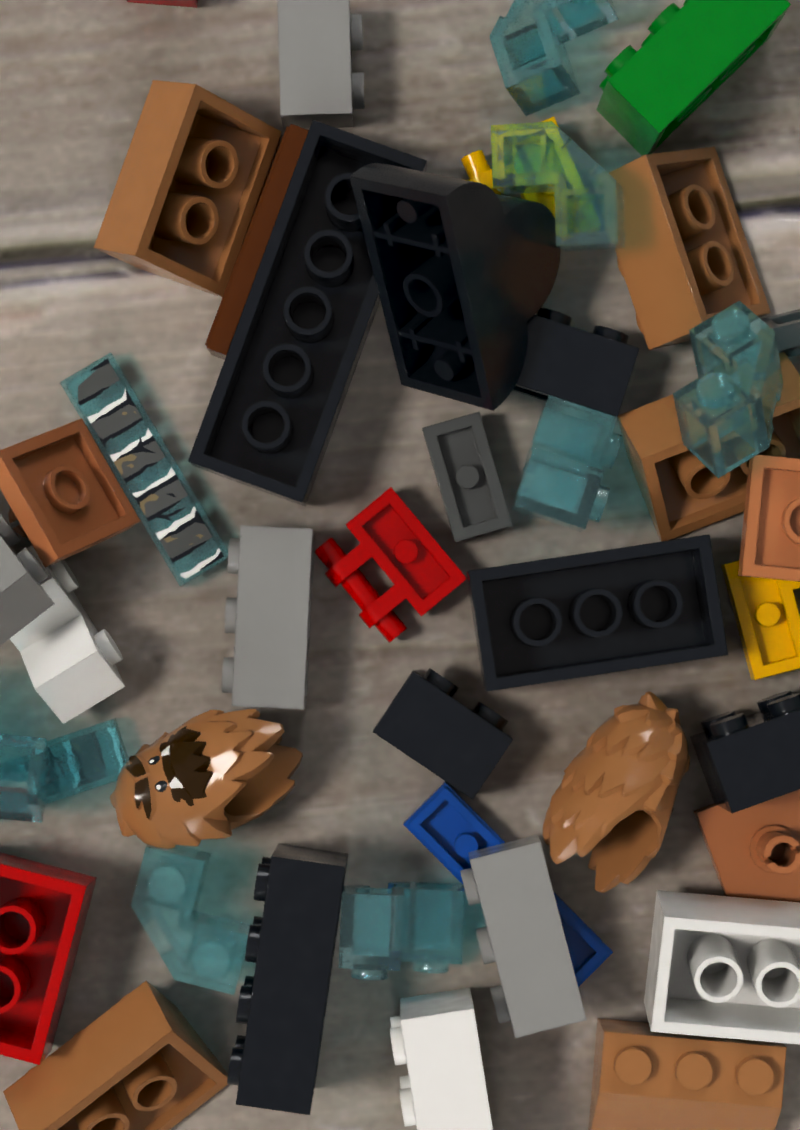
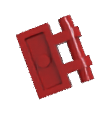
[314,487,467,643]

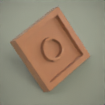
[0,418,140,568]
[738,454,800,582]
[694,789,800,902]

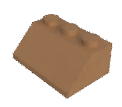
[94,80,282,297]
[592,146,771,350]
[618,352,800,542]
[3,981,228,1130]
[588,1018,787,1130]

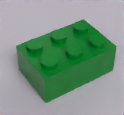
[596,0,791,156]

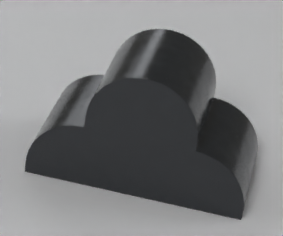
[349,163,561,411]

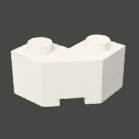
[10,546,125,724]

